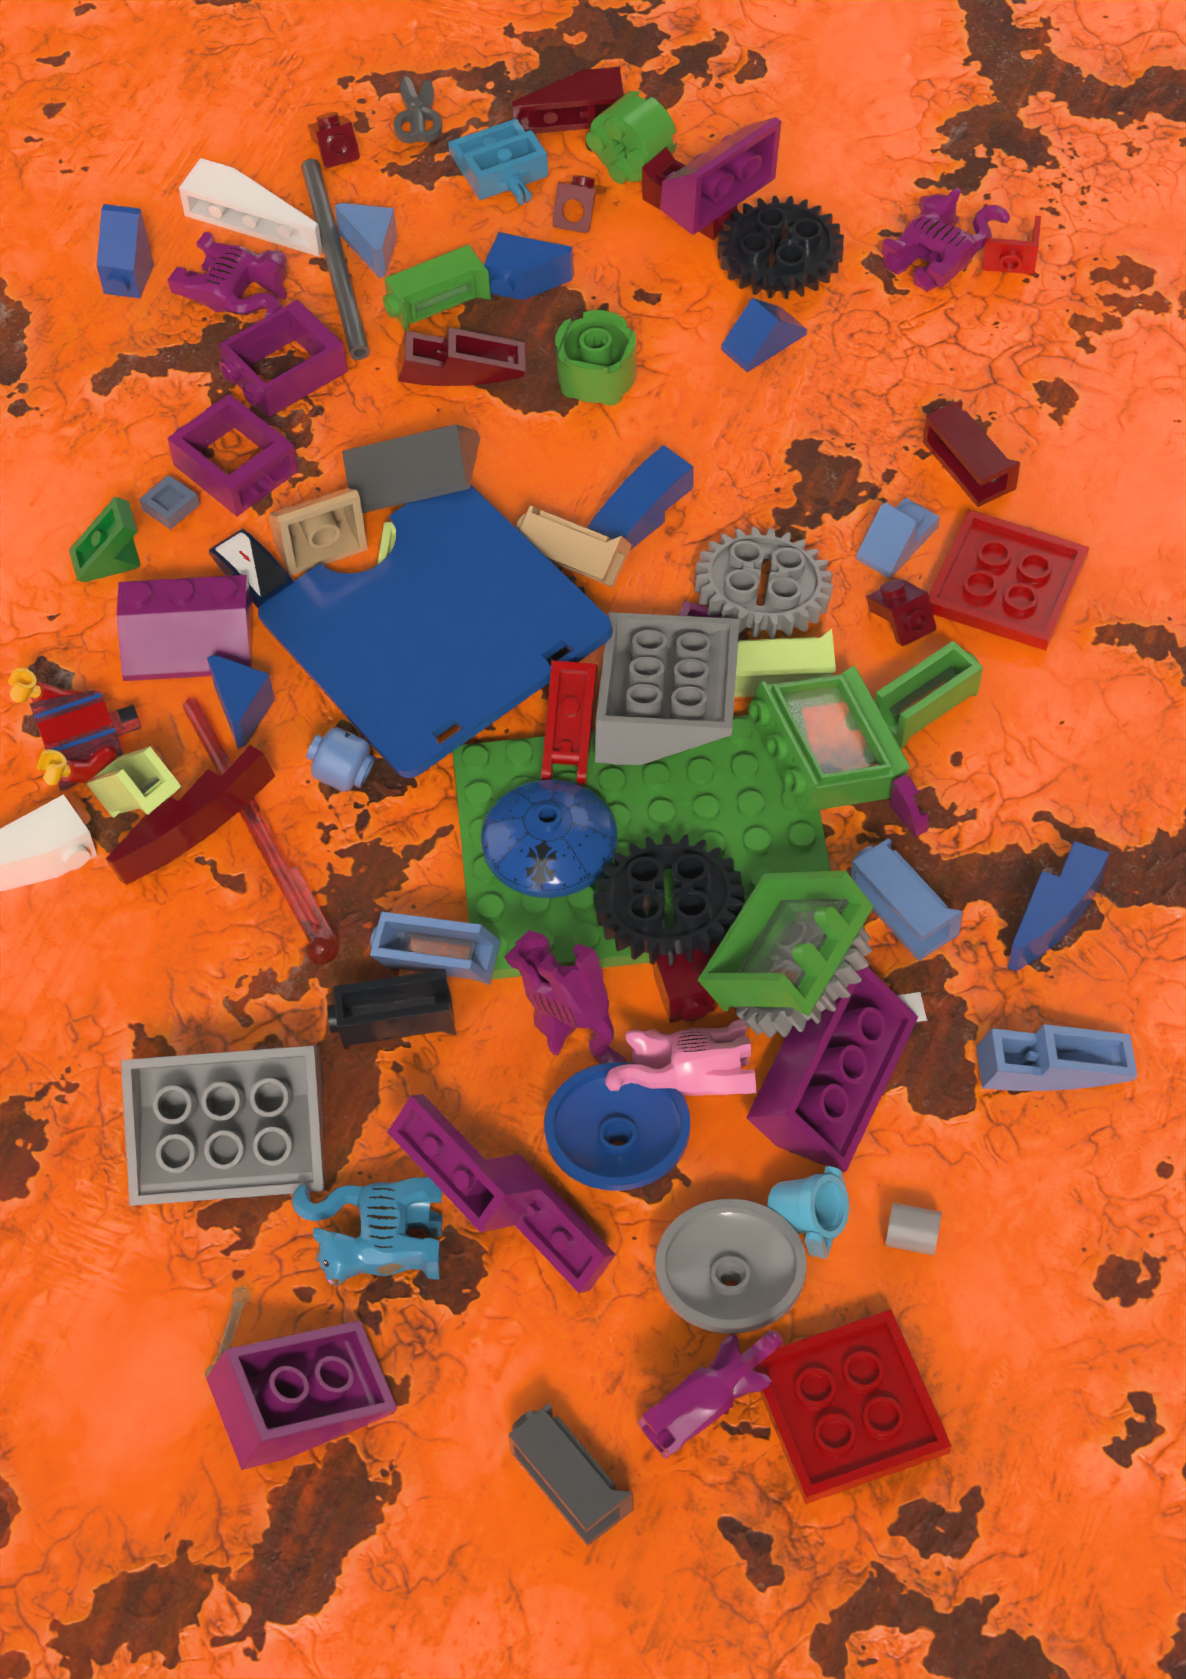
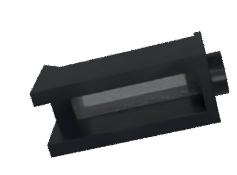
[327,969,456,1050]

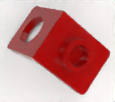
[982,216,1041,275]

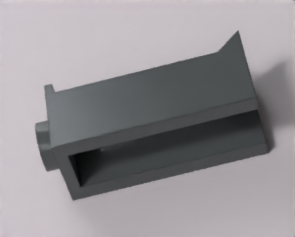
[508,1403,633,1547]

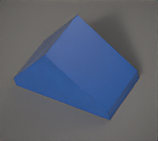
[721,298,807,372]
[207,655,275,748]

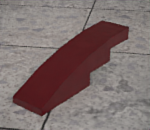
[106,744,275,885]

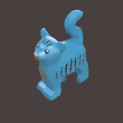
[292,1177,443,1286]

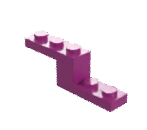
[387,1094,616,1293]

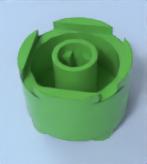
[586,91,677,184]
[555,310,637,406]

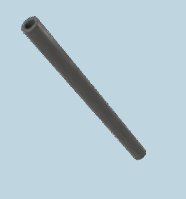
[301,159,370,360]

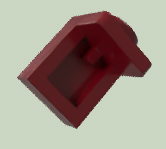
[308,112,360,168]
[866,579,936,646]

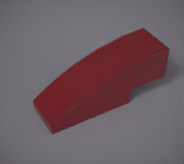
[398,327,526,386]

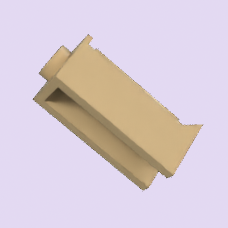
[515,505,632,588]

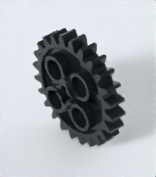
[718,196,844,299]
[593,834,745,965]

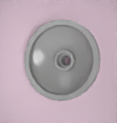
[655,1199,807,1334]

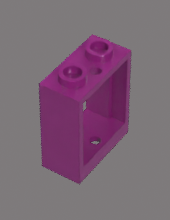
[219,299,348,417]
[167,394,298,517]

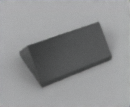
[342,424,480,513]

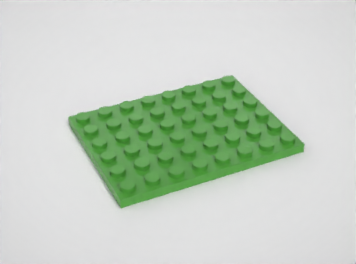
[453,710,831,981]

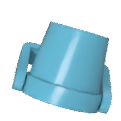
[767,1166,849,1259]

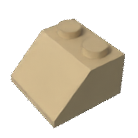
[268,488,368,576]

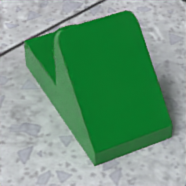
[69,497,141,583]

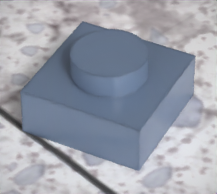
[139,475,200,530]

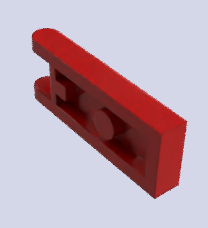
[541,660,598,784]

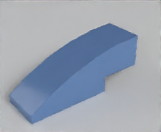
[976,1024,1138,1091]

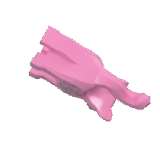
[605,1019,756,1096]

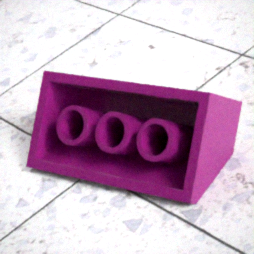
[746,967,918,1172]

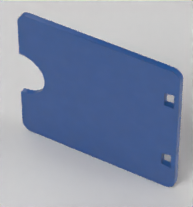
[258,484,613,778]

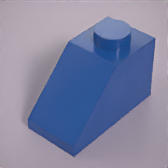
[97,204,154,299]
[484,232,574,300]

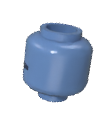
[306,727,375,792]

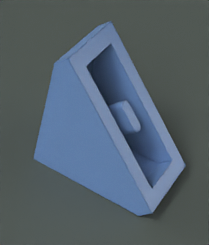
[335,203,397,278]

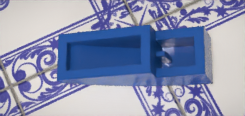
[587,445,694,550]
[1008,841,1109,971]

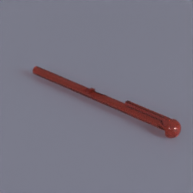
[182,698,340,965]

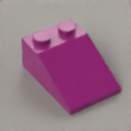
[206,1320,397,1470]

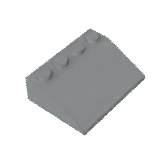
[595,612,739,765]
[121,1045,325,1206]

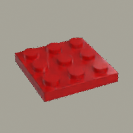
[928,510,1089,651]
[754,1309,952,1505]

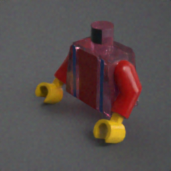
[8,668,142,791]

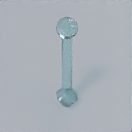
[205,1286,251,1379]

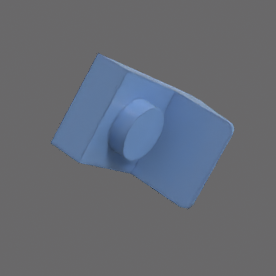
[856,497,940,579]

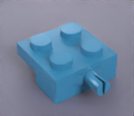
[448,118,548,205]

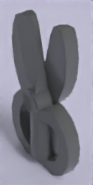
[393,76,442,143]

